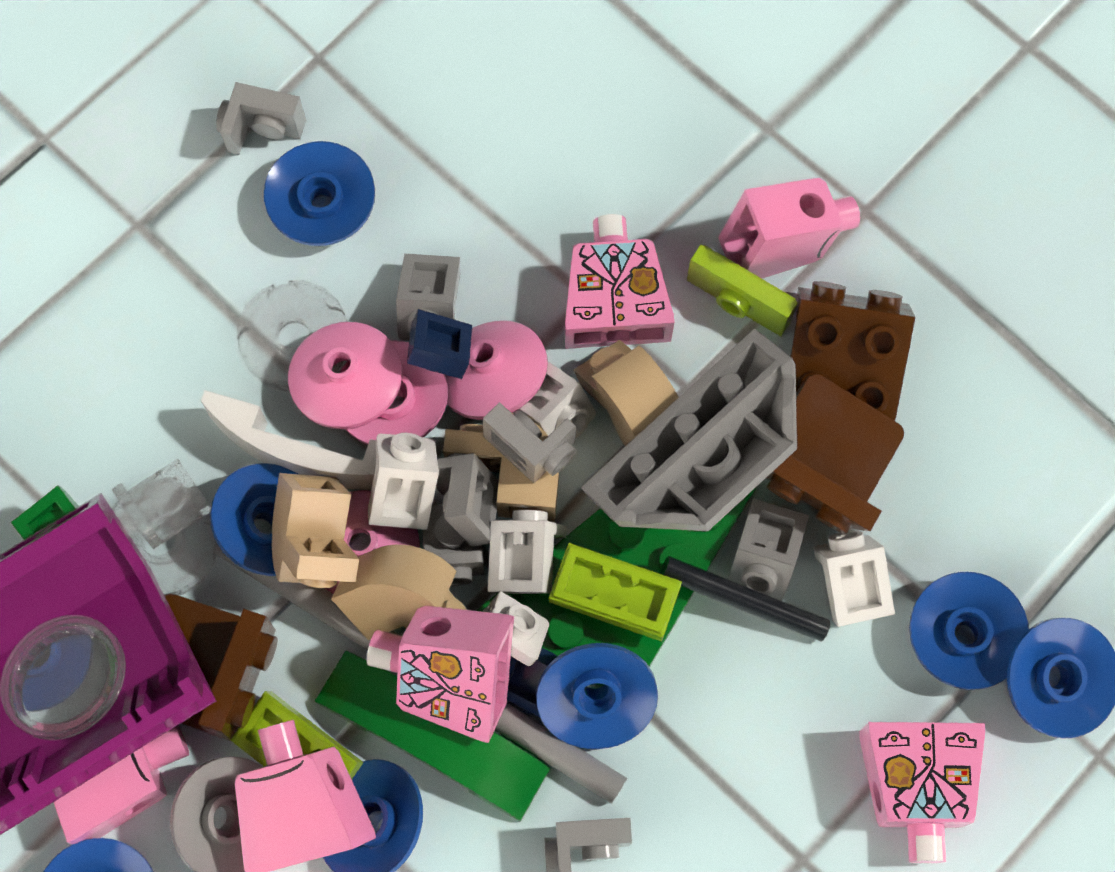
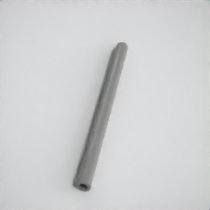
[214,544,627,804]

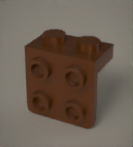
[790,281,916,421]
[766,374,904,534]
[165,594,278,742]

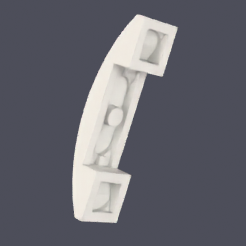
[201,390,376,490]

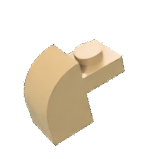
[574,340,679,446]
[443,413,559,522]
[272,473,359,588]
[331,544,466,640]

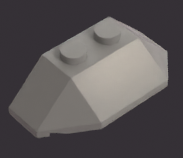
[581,329,797,531]

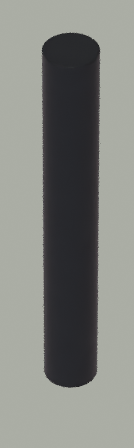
[660,556,830,642]

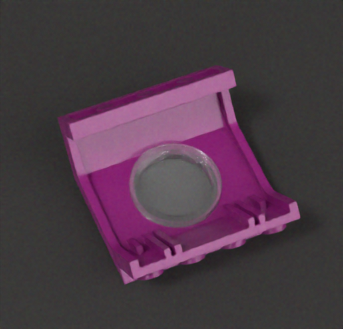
[0,493,216,835]

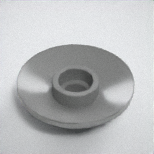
[170,757,263,872]

